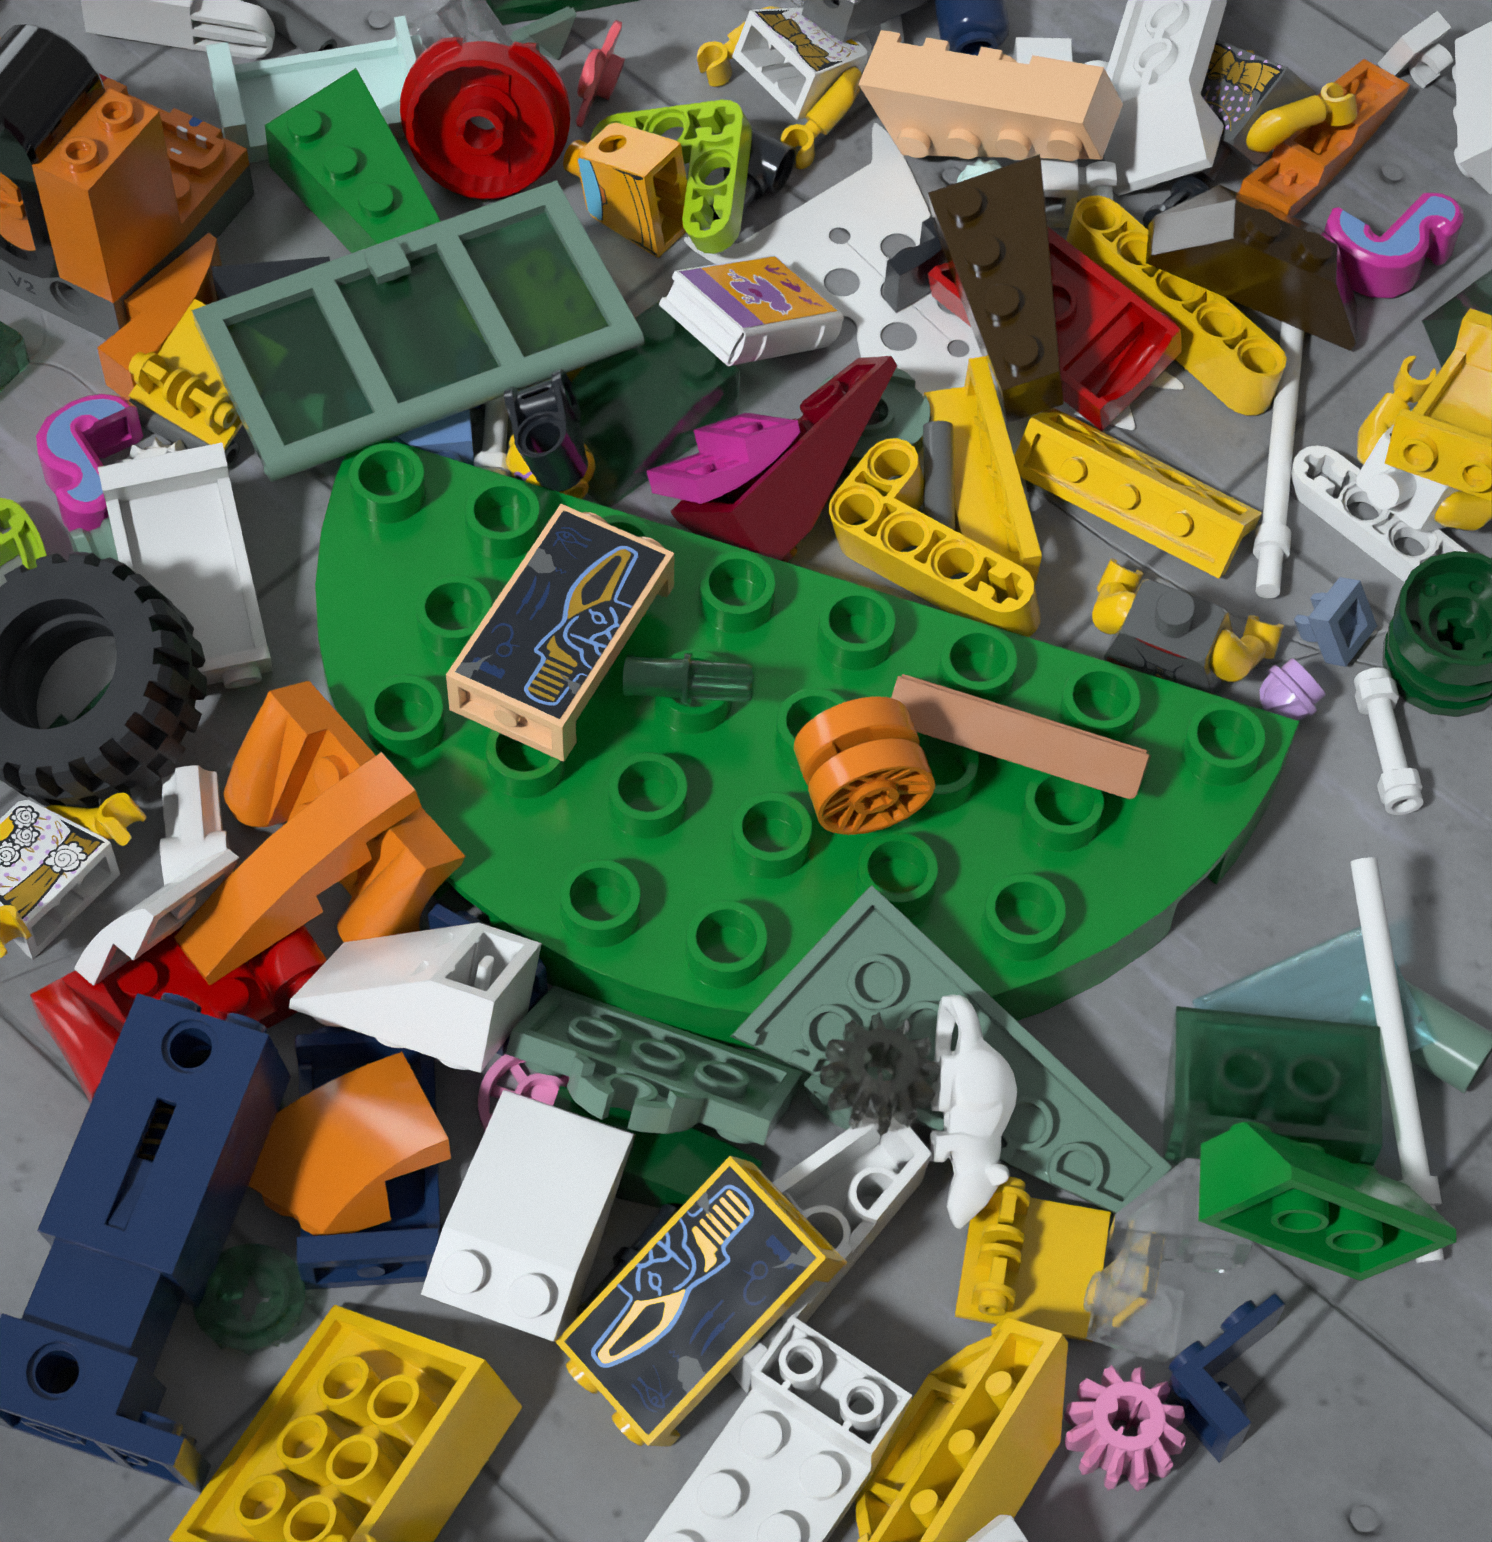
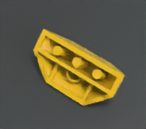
[855,1318,1068,1542]

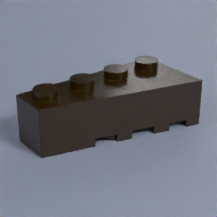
[928,154,1064,424]

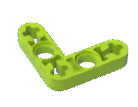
[590,100,752,254]

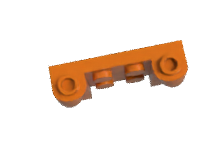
[223,681,465,942]

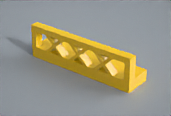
[923,356,1042,587]
[1014,408,1262,579]

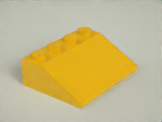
[168,1304,522,1542]

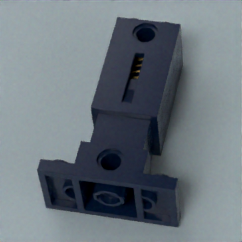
[0,993,291,1493]

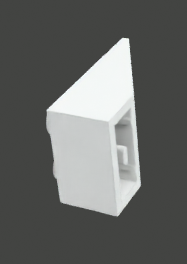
[289,923,541,1073]

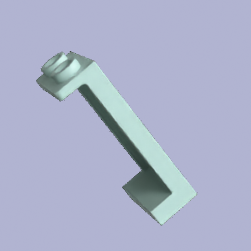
[206,16,424,163]

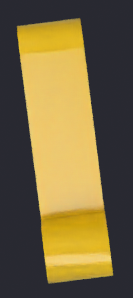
[829,438,1041,637]

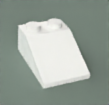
[421,1090,636,1342]

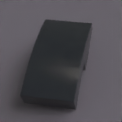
[883,215,947,313]

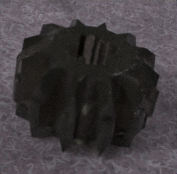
[820,1012,940,1136]

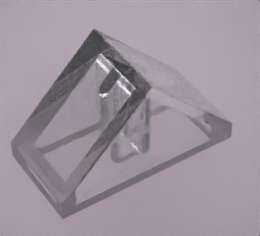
[406,0,514,51]

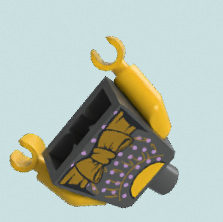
[1196,39,1357,182]

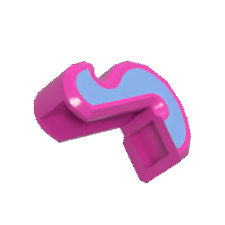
[1324,193,1464,298]
[36,394,143,531]

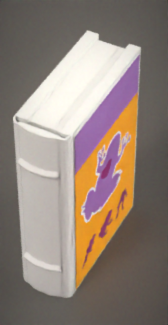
[659,255,843,366]

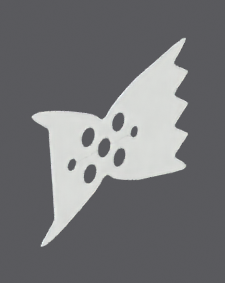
[684,123,1184,501]

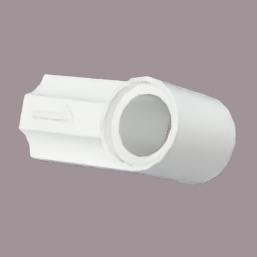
[160,765,233,886]

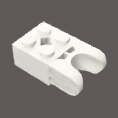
[81,0,275,59]

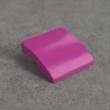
[646,413,800,504]

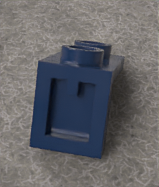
[1165,1293,1286,1463]

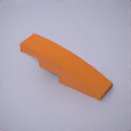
[1239,59,1410,217]
[174,752,422,985]

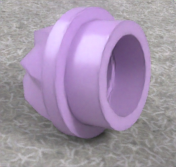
[1259,658,1326,721]

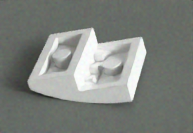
[74,849,239,986]

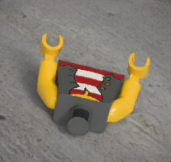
[1092,558,1284,695]

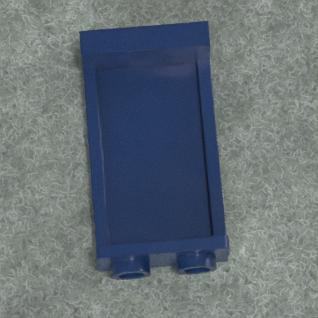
[295,1026,441,1290]

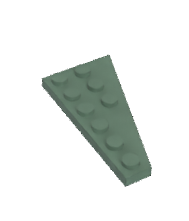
[730,885,1172,1218]

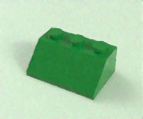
[1198,1122,1456,1281]

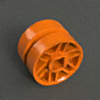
[794,697,935,835]

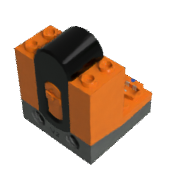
[0,24,254,340]

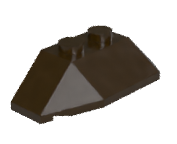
[1146,185,1357,351]

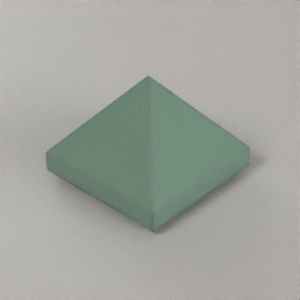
[510,6,577,60]

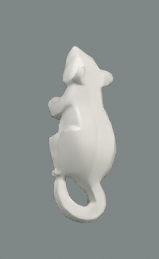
[928,995,1017,1229]

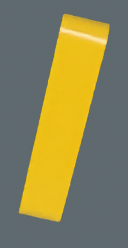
[1066,196,1287,415]

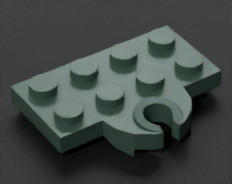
[506,985,803,1146]

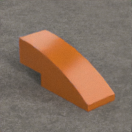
[97,233,222,401]

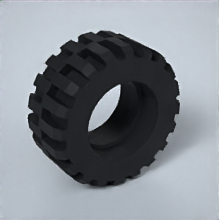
[0,552,207,808]

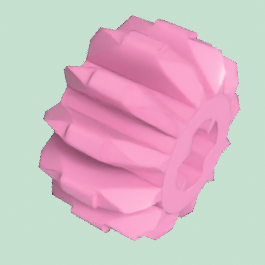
[1064,1365,1186,1492]

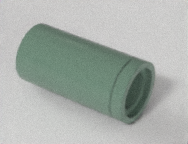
[1348,975,1492,1094]

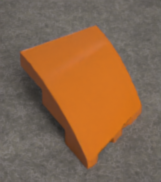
[248,1052,451,1236]

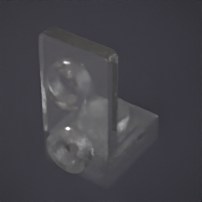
[1084,1231,1185,1364]

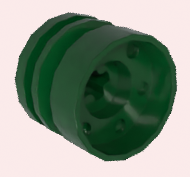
[1382,551,1492,717]

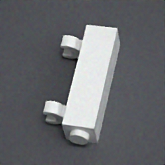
[1013,37,1117,228]

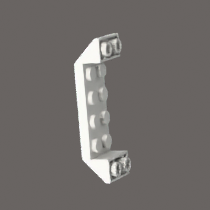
[1104,0,1227,196]
[644,1315,912,1542]

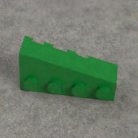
[264,68,456,315]

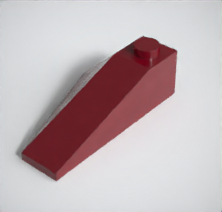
[670,356,898,562]

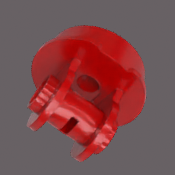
[400,37,571,199]

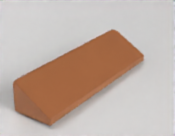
[891,674,1152,799]

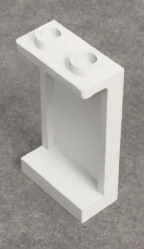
[97,443,272,689]

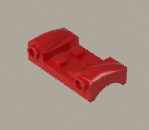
[928,227,1182,431]
[30,925,327,1104]

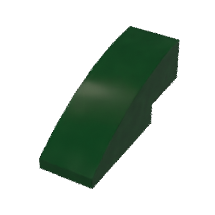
[553,1086,763,1211]

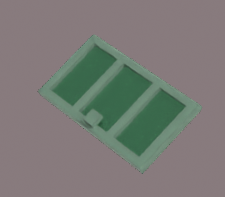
[192,180,644,482]

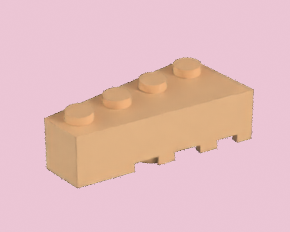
[859,30,1123,161]

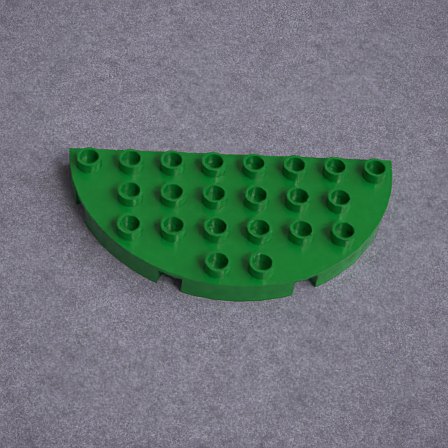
[315,439,1299,1051]

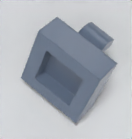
[1294,577,1377,667]

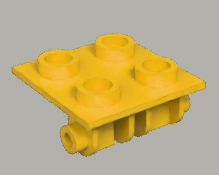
[128,299,290,452]
[954,1176,1111,1342]

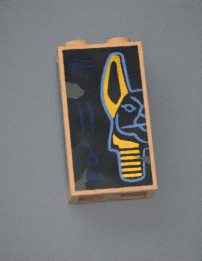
[446,504,674,762]

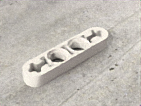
[1290,445,1468,582]

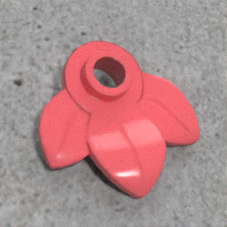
[576,20,625,128]

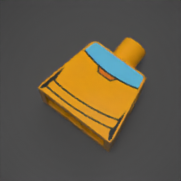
[563,122,687,258]

